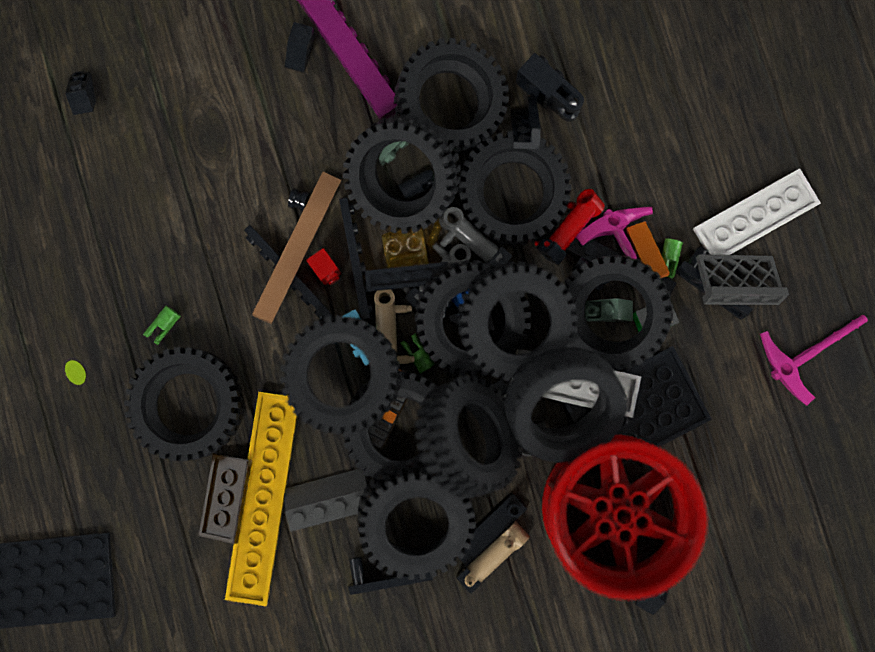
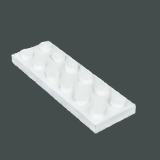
[693,169,821,255]
[512,349,641,418]

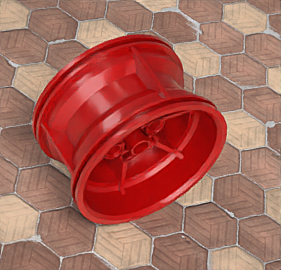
[542,434,707,600]

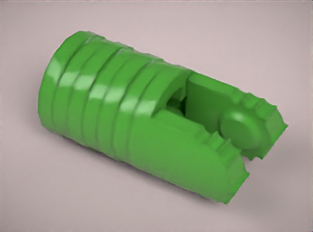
[661,239,683,279]
[143,305,181,345]
[400,333,435,374]

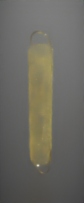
[425,205,450,253]

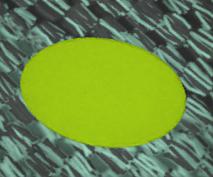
[65,360,86,385]

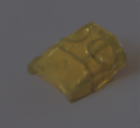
[382,228,428,268]

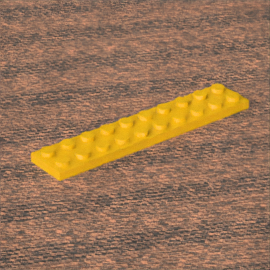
[225,392,297,606]

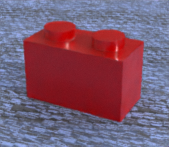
[306,248,341,285]

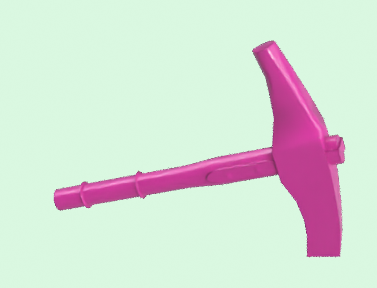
[576,206,653,259]
[760,315,868,406]

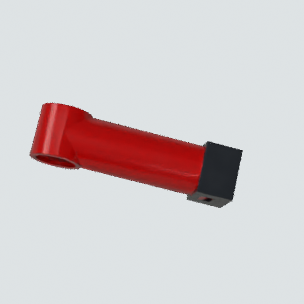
[535,189,605,265]

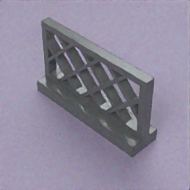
[696,255,789,305]

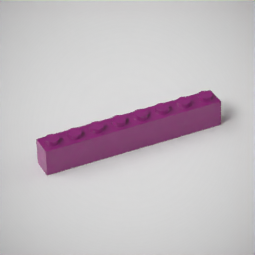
[297,0,397,120]

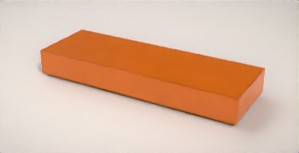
[626,221,670,278]

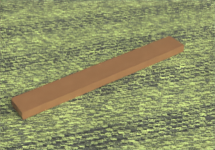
[252,172,341,324]

